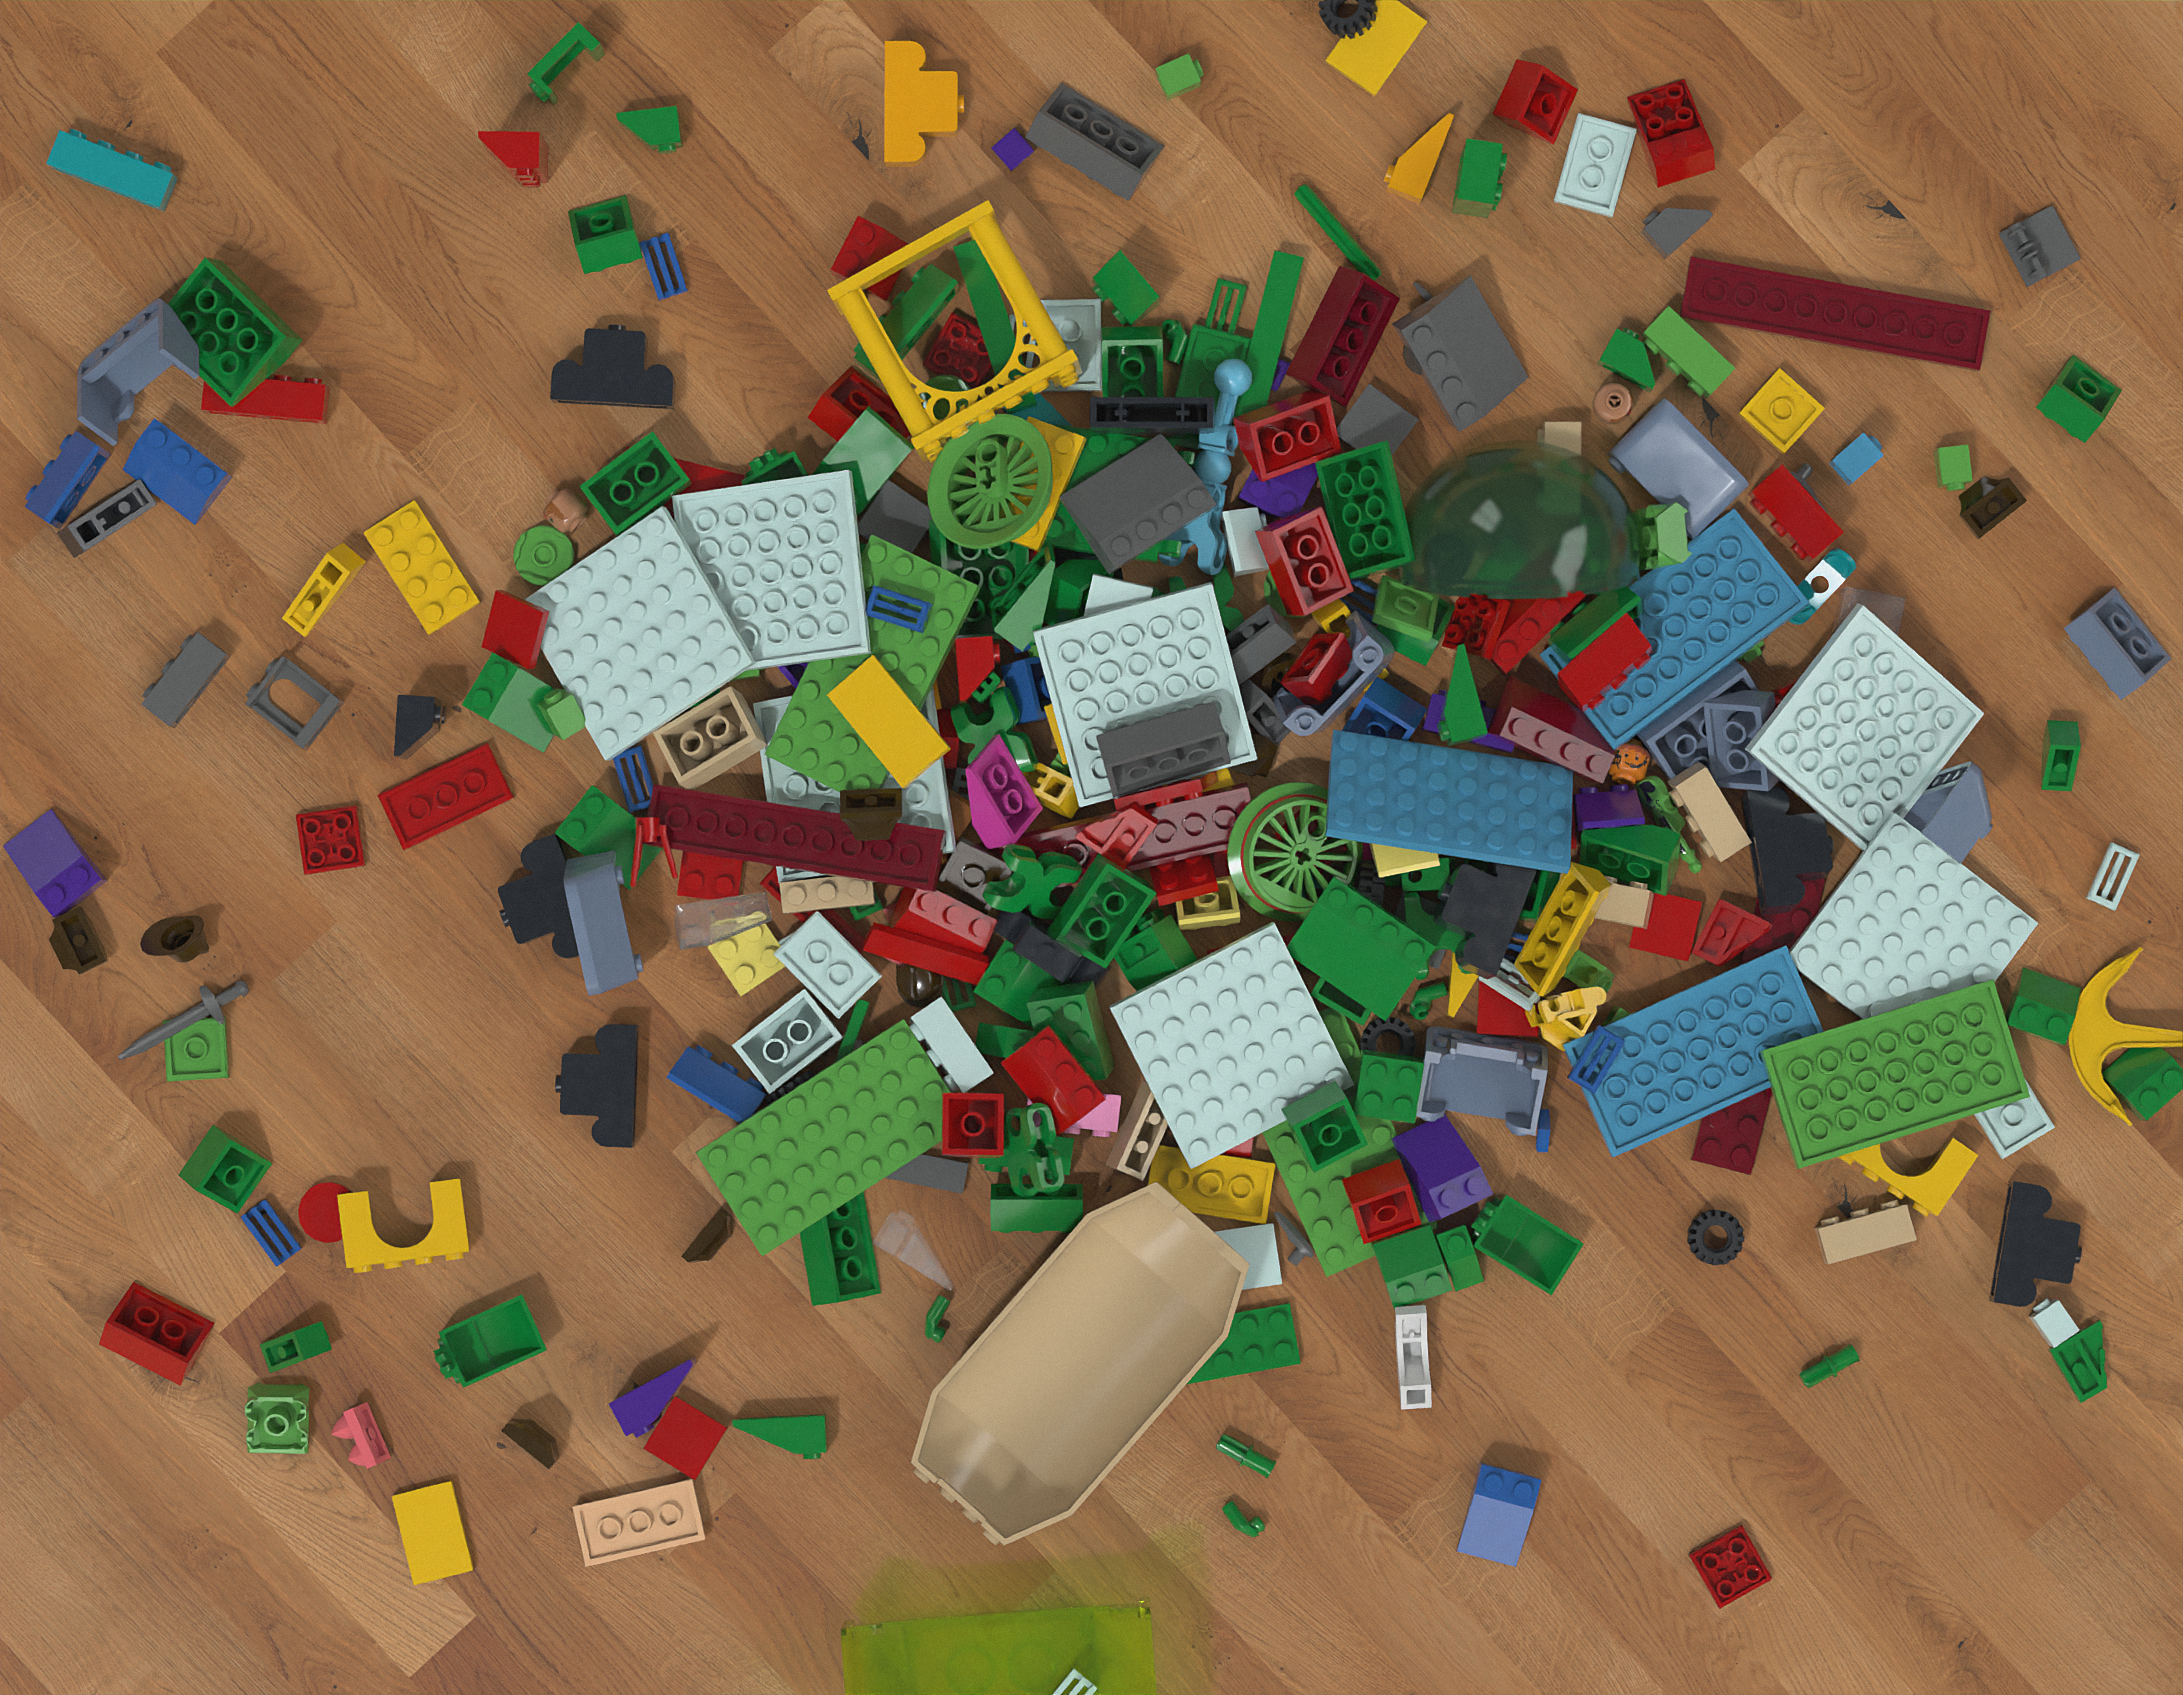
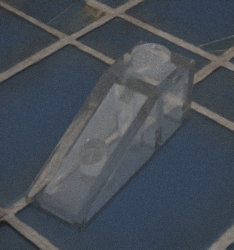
[674,892,772,950]
[872,1209,954,1291]

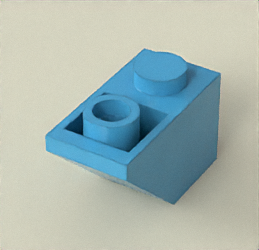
[1828,432,1884,486]

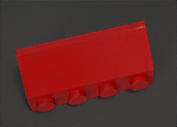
[1488,547,1593,676]

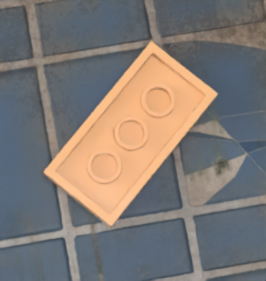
[572,1479,706,1567]

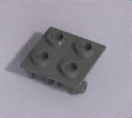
[1999,206,2081,287]

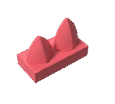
[331,1402,391,1469]

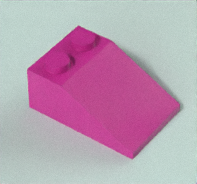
[965,734,1043,849]

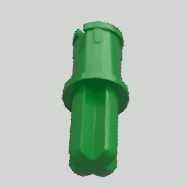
[1799,1344,1860,1388]
[1216,1434,1276,1479]

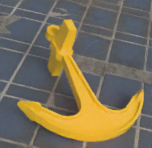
[2069,947,2183,1126]

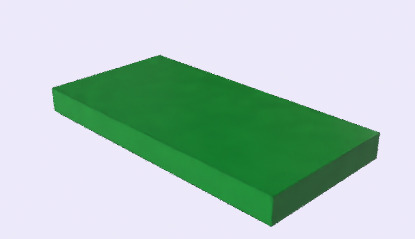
[1166,324,1252,452]

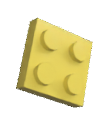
[707,912,786,997]

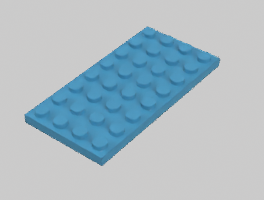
[1540,509,1809,750]
[1325,730,1573,874]
[1563,946,1823,1157]

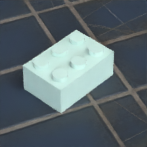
[732,989,844,1094]
[909,997,994,1093]

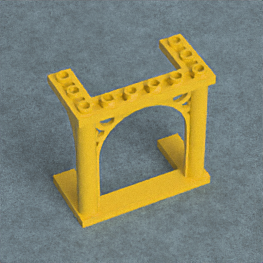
[827,200,1082,463]

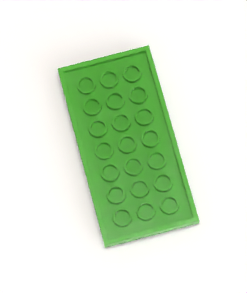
[764,534,981,792]
[1760,980,2030,1169]
[1262,1007,1438,1277]
[695,1019,951,1256]

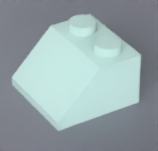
[1221,507,1269,577]

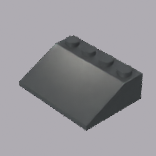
[1392,275,1529,432]
[1059,434,1217,575]

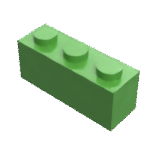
[1641,306,1735,398]

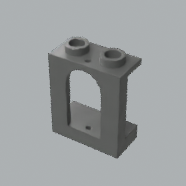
[245,656,344,750]

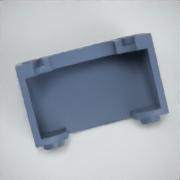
[1607,398,1749,540]
[1272,610,1395,736]
[1416,1026,1548,1136]

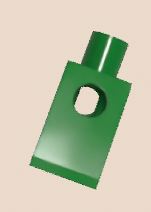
[1385,858,1455,892]

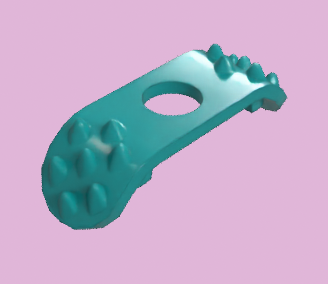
[1789,548,1856,625]

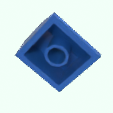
[1001,657,1052,725]
[1341,677,1428,741]

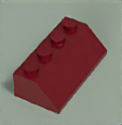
[1285,266,1400,407]
[1487,677,1615,784]

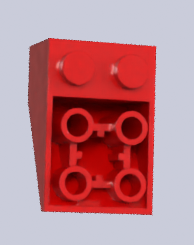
[1627,79,1715,188]

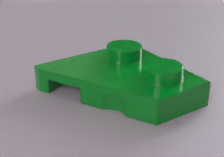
[2048,1320,2107,1403]

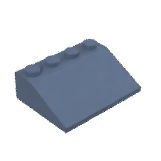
[1637,661,1759,780]

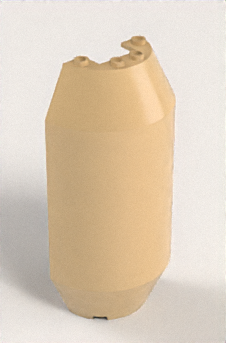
[911,1182,1250,1545]

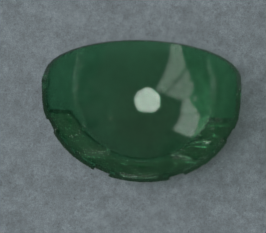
[1397,441,1640,599]

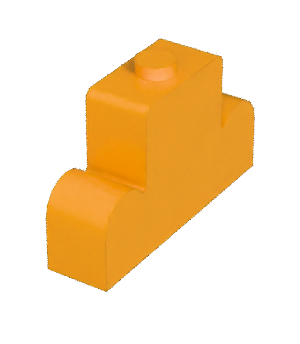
[884,41,964,167]

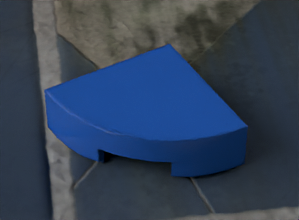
[1536,1109,1550,1152]

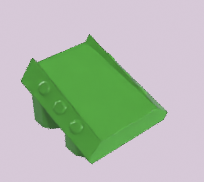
[1633,502,1692,571]
[245,1383,309,1454]

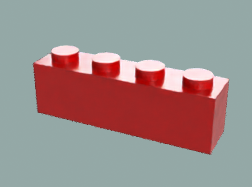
[201,375,330,424]

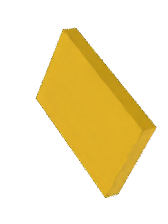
[1325,0,1427,97]
[391,1480,474,1585]

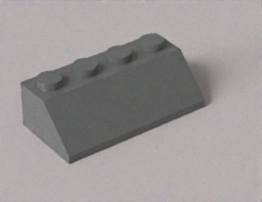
[1025,82,1164,201]
[1096,702,1231,798]

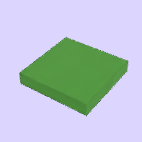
[1371,575,1439,642]
[163,1017,229,1082]

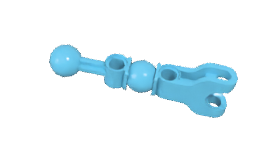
[1159,359,1252,575]

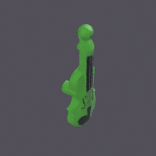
[1634,776,1702,874]

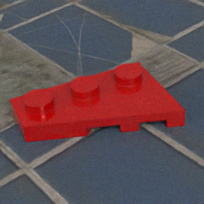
[1114,771,1218,810]

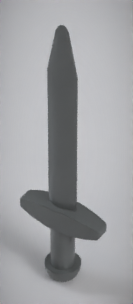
[118,980,249,1060]

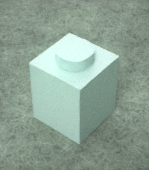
[2029,1298,2079,1348]

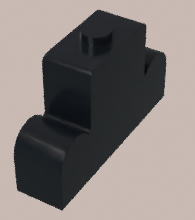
[550,324,676,410]
[1090,397,1215,439]
[1741,787,1834,915]
[498,834,579,959]
[1433,862,1537,980]
[994,908,1112,990]
[555,1024,639,1148]
[1989,1180,2082,1307]

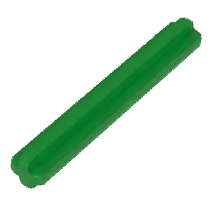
[1294,184,1382,281]

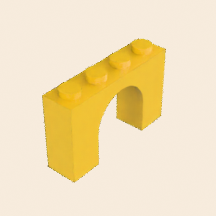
[1838,1138,1978,1217]
[337,1178,469,1273]

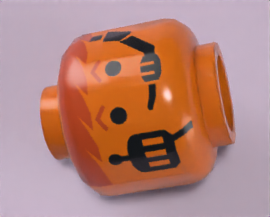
[1608,739,1650,786]

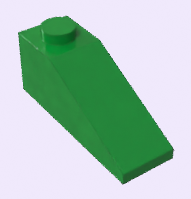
[732,1414,828,1459]

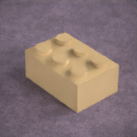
[653,686,768,790]

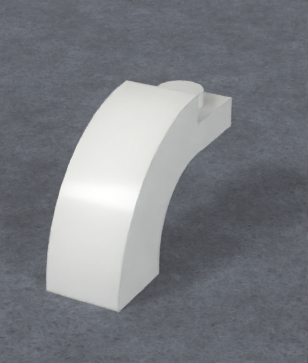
[1395,1305,1432,1409]

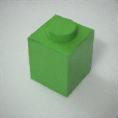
[1155,54,1204,101]
[1933,445,1973,492]
[537,688,586,740]

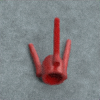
[630,817,678,887]

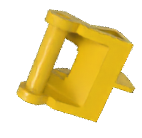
[1525,987,1606,1051]

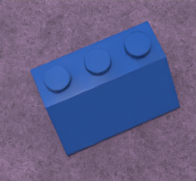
[123,418,232,525]
[25,431,111,529]
[666,1044,768,1123]

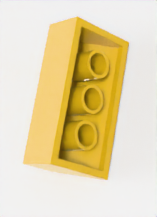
[1514,861,1611,996]

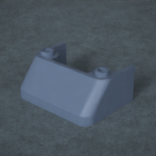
[77,299,199,446]
[1903,761,1993,864]
[564,850,643,996]

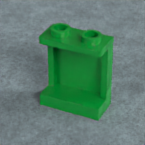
[527,22,605,105]

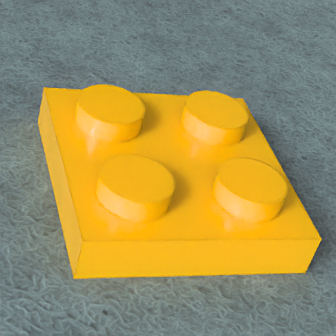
[1738,368,1825,455]

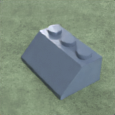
[2064,587,2171,700]
[1703,690,1780,791]

